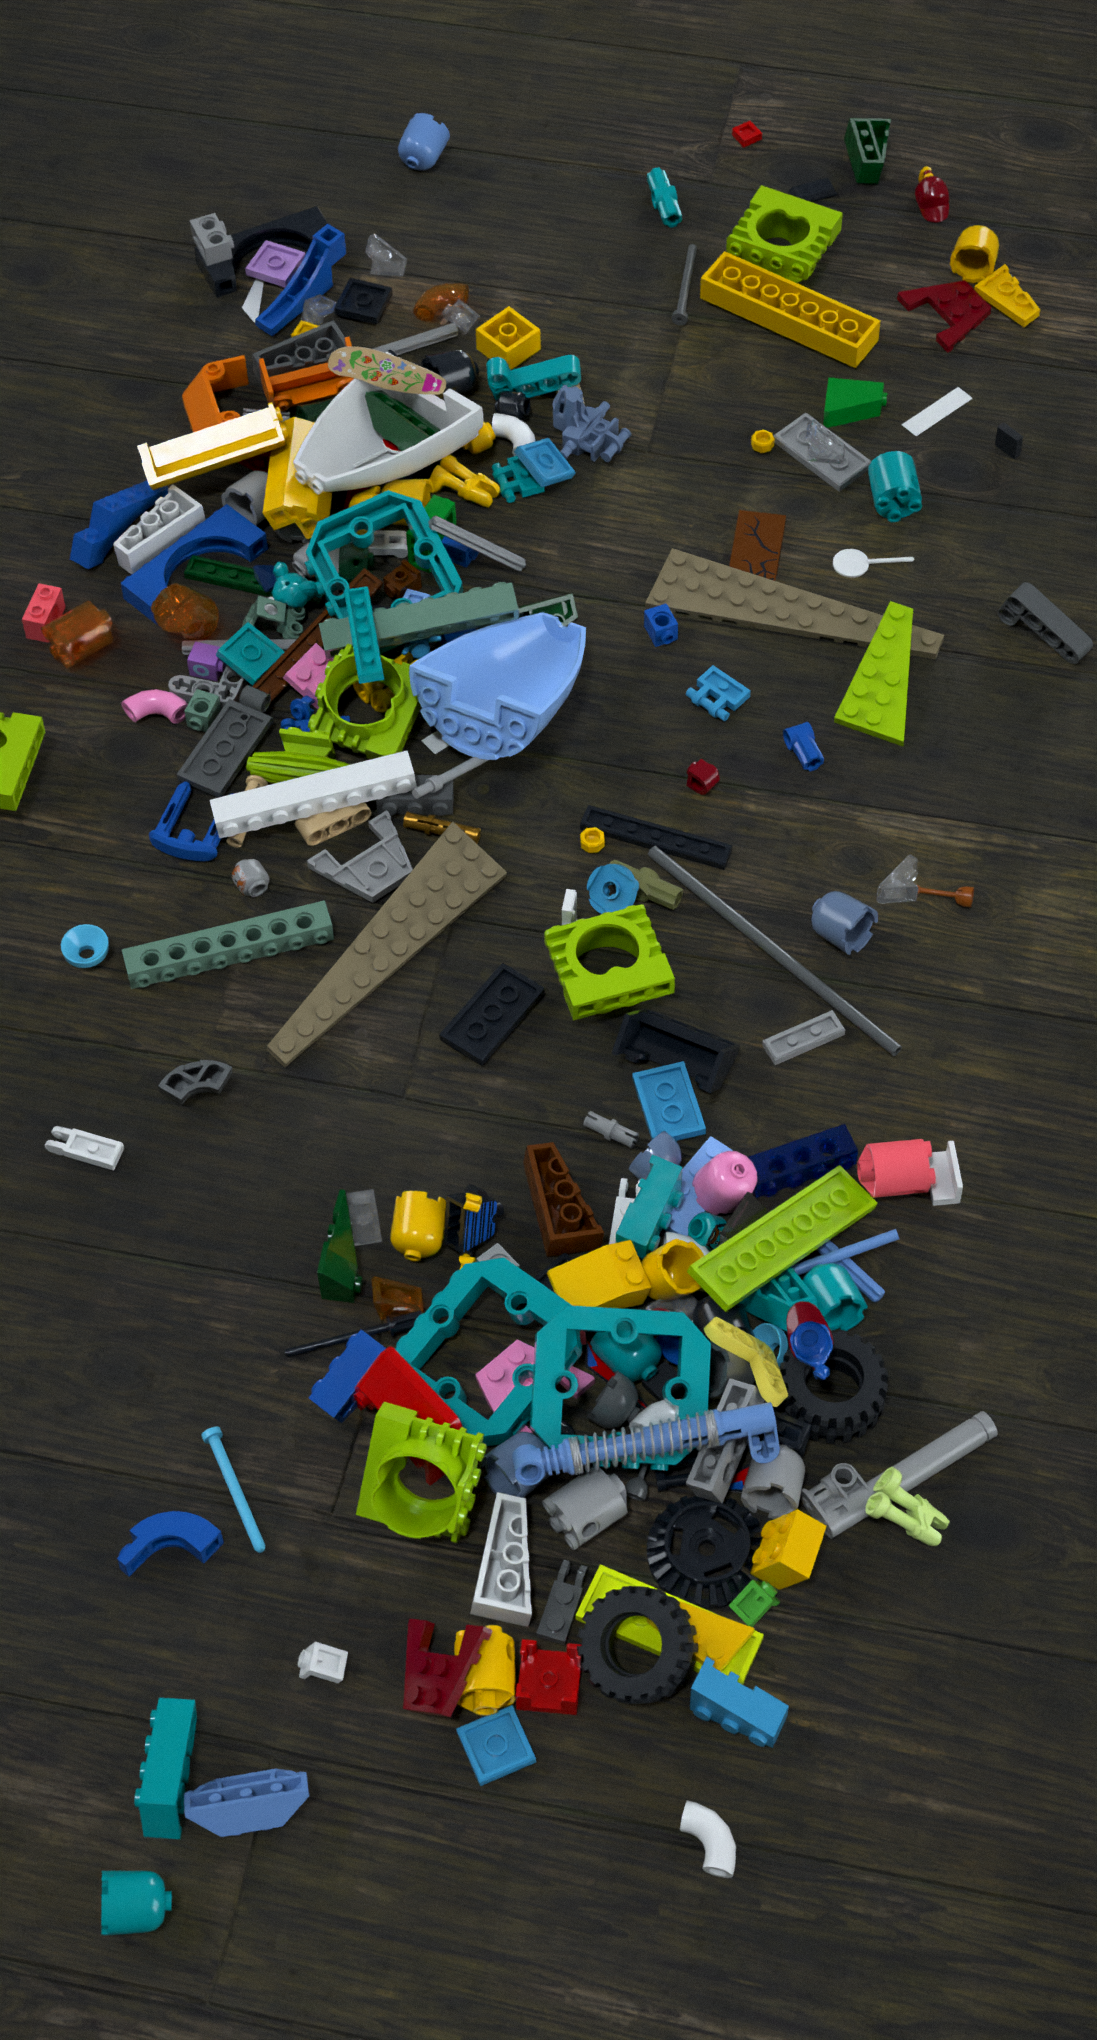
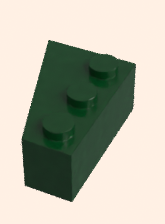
[844,118,891,184]

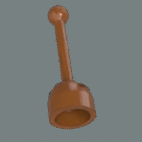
[911,885,974,908]

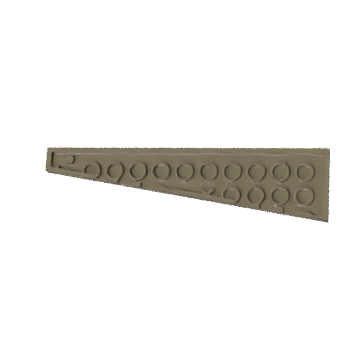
[645,548,944,659]
[267,822,507,1067]

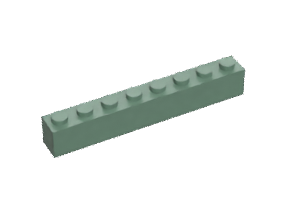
[319,582,519,660]

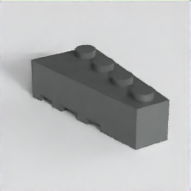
[252,320,345,384]

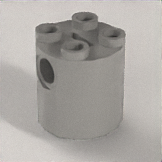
[542,1466,628,1550]

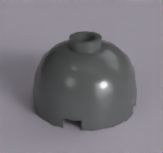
[586,1370,640,1429]

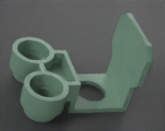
[242,596,306,639]

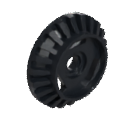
[647,1496,763,1609]

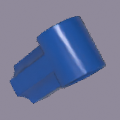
[783,722,824,772]

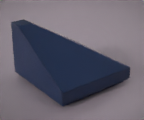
[253,565,277,593]

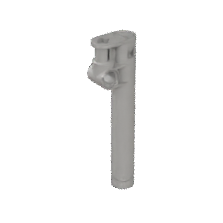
[800,1411,998,1539]

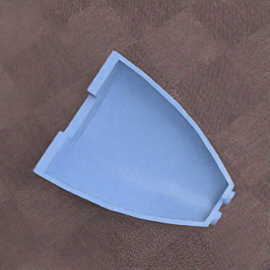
[409,612,586,760]

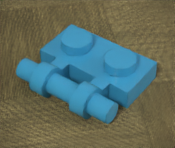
[686,665,751,721]

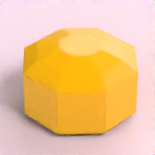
[751,430,775,453]
[580,827,605,853]

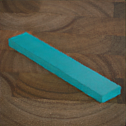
[344,586,384,684]

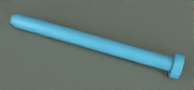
[201,1427,265,1553]

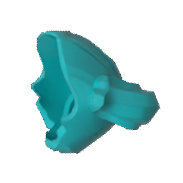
[271,562,321,608]

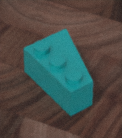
[741,1267,818,1331]

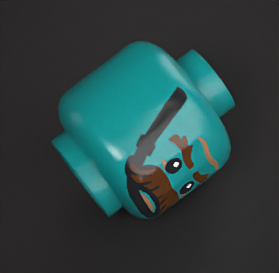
[688,1212,729,1251]

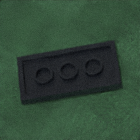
[439,963,545,1066]

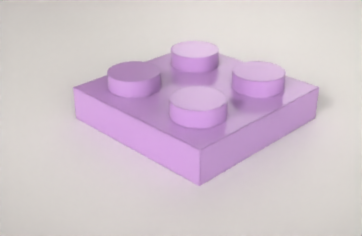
[245,240,305,287]

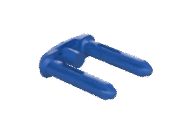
[149,782,234,861]

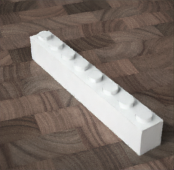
[210,751,417,838]

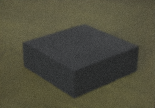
[995,422,1023,459]
[642,1361,684,1401]

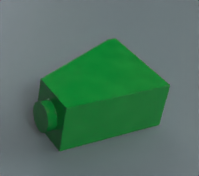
[823,378,887,428]

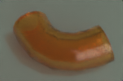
[413,283,469,321]

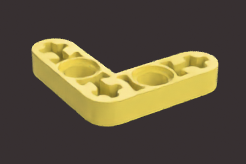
[704,1317,788,1407]

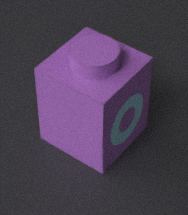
[187,642,227,681]

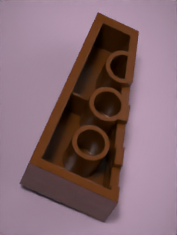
[523,1142,604,1257]

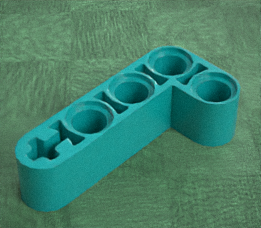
[486,355,581,400]

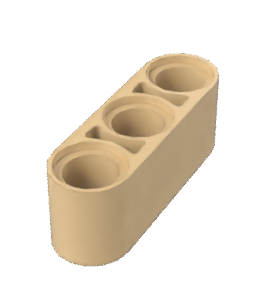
[295,802,372,846]

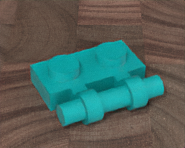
[492,456,545,503]

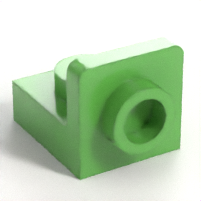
[729,1580,780,1627]

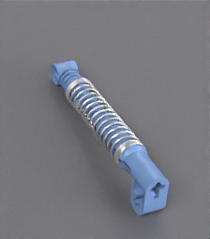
[512,1402,780,1486]

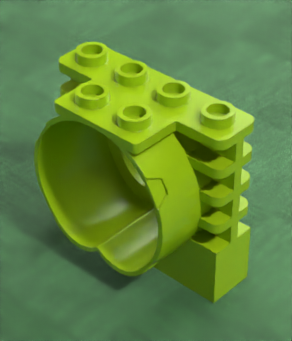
[726,185,843,283]
[308,644,421,759]
[0,712,46,811]
[544,904,675,1021]
[356,1402,487,1543]

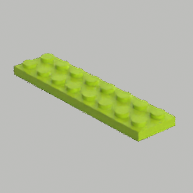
[687,1165,878,1312]

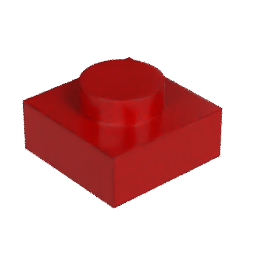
[732,121,762,147]

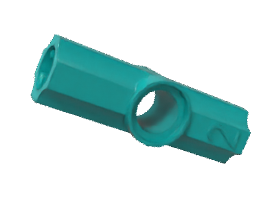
[647,167,682,228]

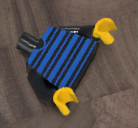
[443,1184,504,1269]

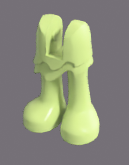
[865,1467,950,1546]

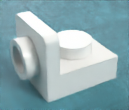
[298,1642,348,1683]

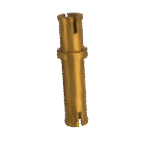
[403,811,481,844]

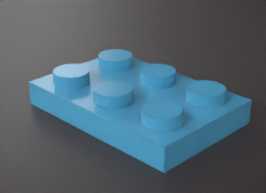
[632,1061,706,1141]

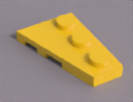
[974,264,1040,327]
[647,1601,755,1672]

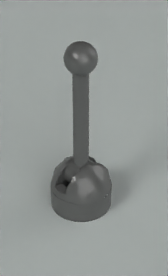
[625,1463,649,1501]

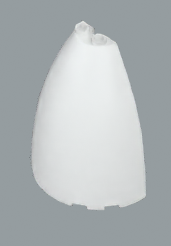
[293,351,483,495]

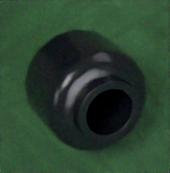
[495,391,531,421]

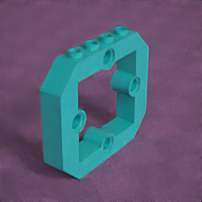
[304,490,463,654]
[395,1257,582,1446]
[530,1305,711,1470]

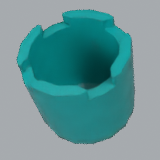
[802,1263,868,1331]
[590,1322,662,1382]
[101,1870,172,1935]

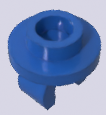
[290,695,315,720]

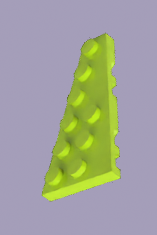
[834,601,913,747]

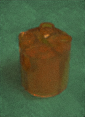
[151,583,219,640]
[41,601,113,669]

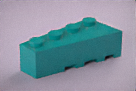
[134,1698,197,1839]

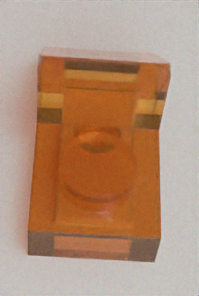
[371,1276,423,1320]

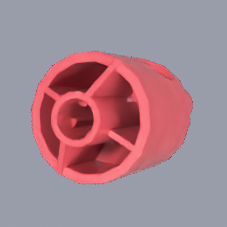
[857,1139,936,1198]

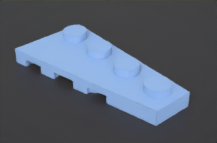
[666,1136,733,1236]

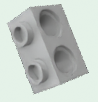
[190,213,234,266]

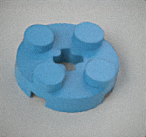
[587,864,639,914]

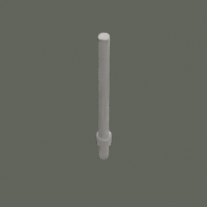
[412,757,489,799]

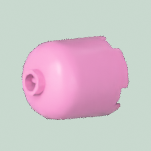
[692,1151,757,1215]

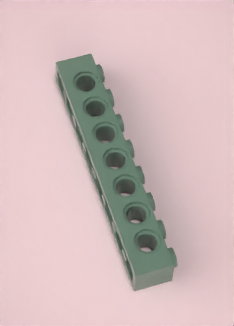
[121,900,334,989]

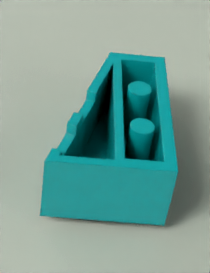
[616,1154,684,1259]

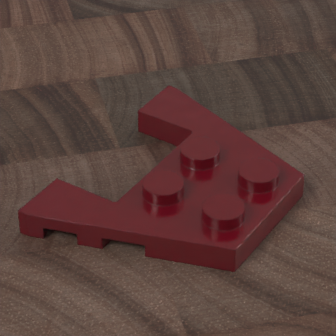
[897,280,992,353]
[403,1619,493,1717]

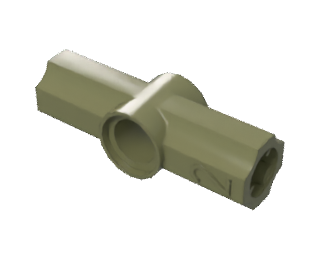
[610,860,683,910]

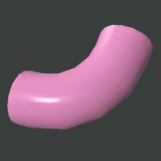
[121,689,188,724]

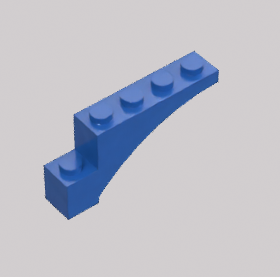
[255,224,346,336]
[70,480,169,569]

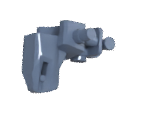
[553,385,631,462]

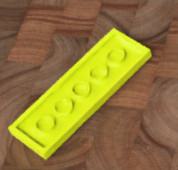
[576,1564,764,1685]

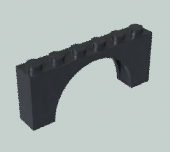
[194,206,328,298]

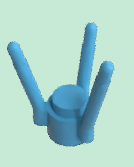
[402,636,442,659]

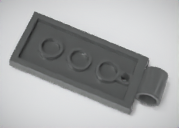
[177,685,274,798]

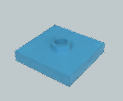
[514,438,576,487]
[456,1705,536,1786]

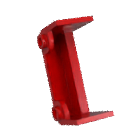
[354,1346,463,1486]

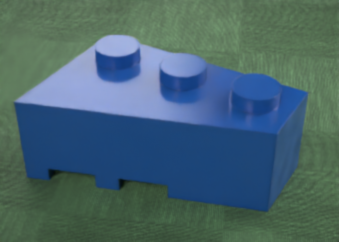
[309,1330,386,1423]

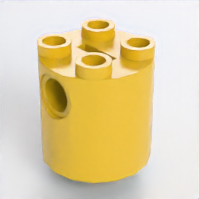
[454,1625,516,1716]

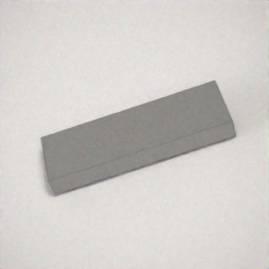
[762,1010,845,1065]

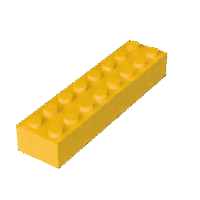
[700,251,880,368]

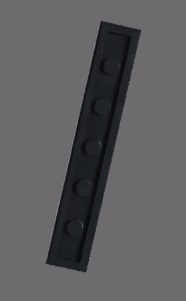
[580,805,733,870]

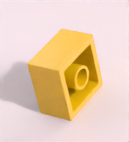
[476,306,541,370]
[750,1509,826,1590]

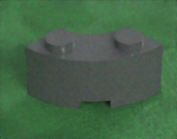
[158,1060,232,1105]

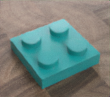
[216,622,285,685]

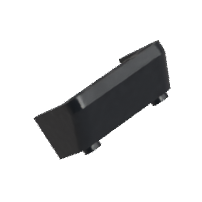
[611,1009,740,1093]

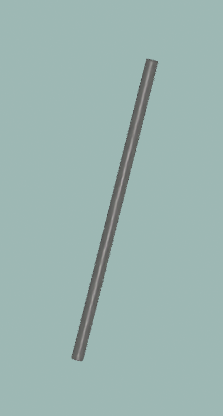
[648,846,902,1057]

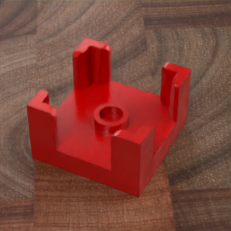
[515,1639,582,1715]

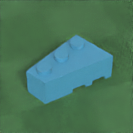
[690,1657,789,1748]

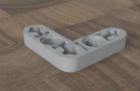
[168,665,247,709]

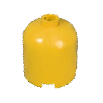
[950,225,999,283]
[381,479,434,525]
[390,1191,446,1261]
[641,1239,704,1302]

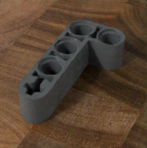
[998,582,1093,664]

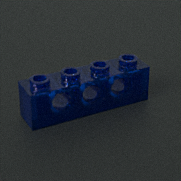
[748,1124,858,1198]

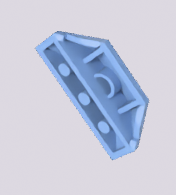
[184,1769,309,1837]

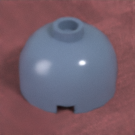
[629,1131,682,1180]

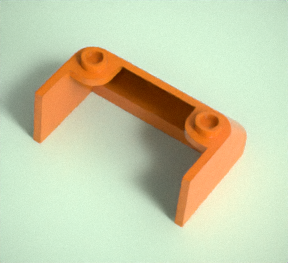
[259,337,354,412]
[182,355,249,433]

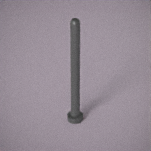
[672,244,697,325]

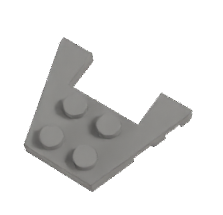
[307,810,413,903]

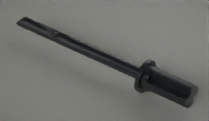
[284,1310,422,1357]

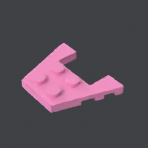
[476,1339,595,1434]

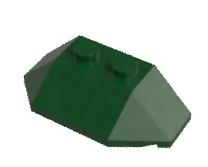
[365,390,441,451]

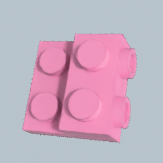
[283,643,350,709]

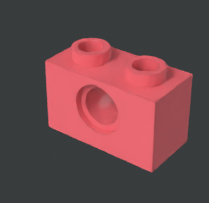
[22,583,66,643]

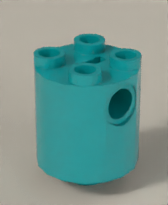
[868,451,922,522]

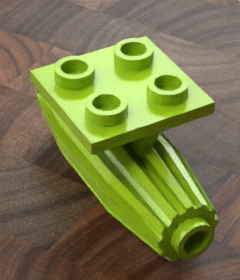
[246,727,351,784]

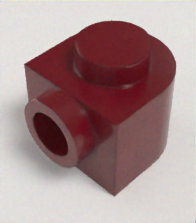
[686,759,720,795]

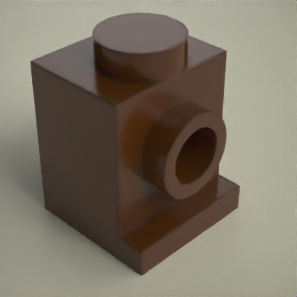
[383,559,422,599]

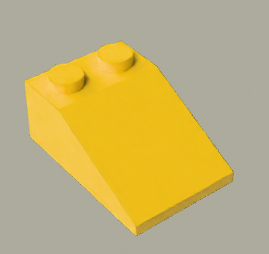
[547,1240,651,1309]

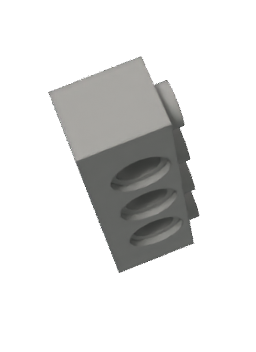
[686,1378,765,1504]

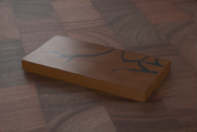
[729,510,786,581]

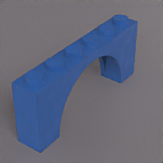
[121,504,268,629]

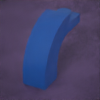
[117,1511,224,1577]

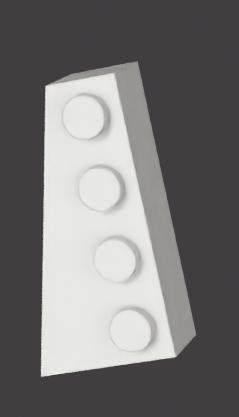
[113,485,206,574]
[470,1492,532,1627]

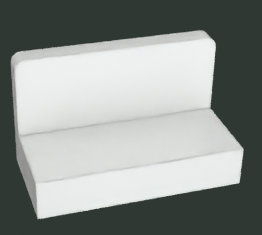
[928,1141,963,1206]

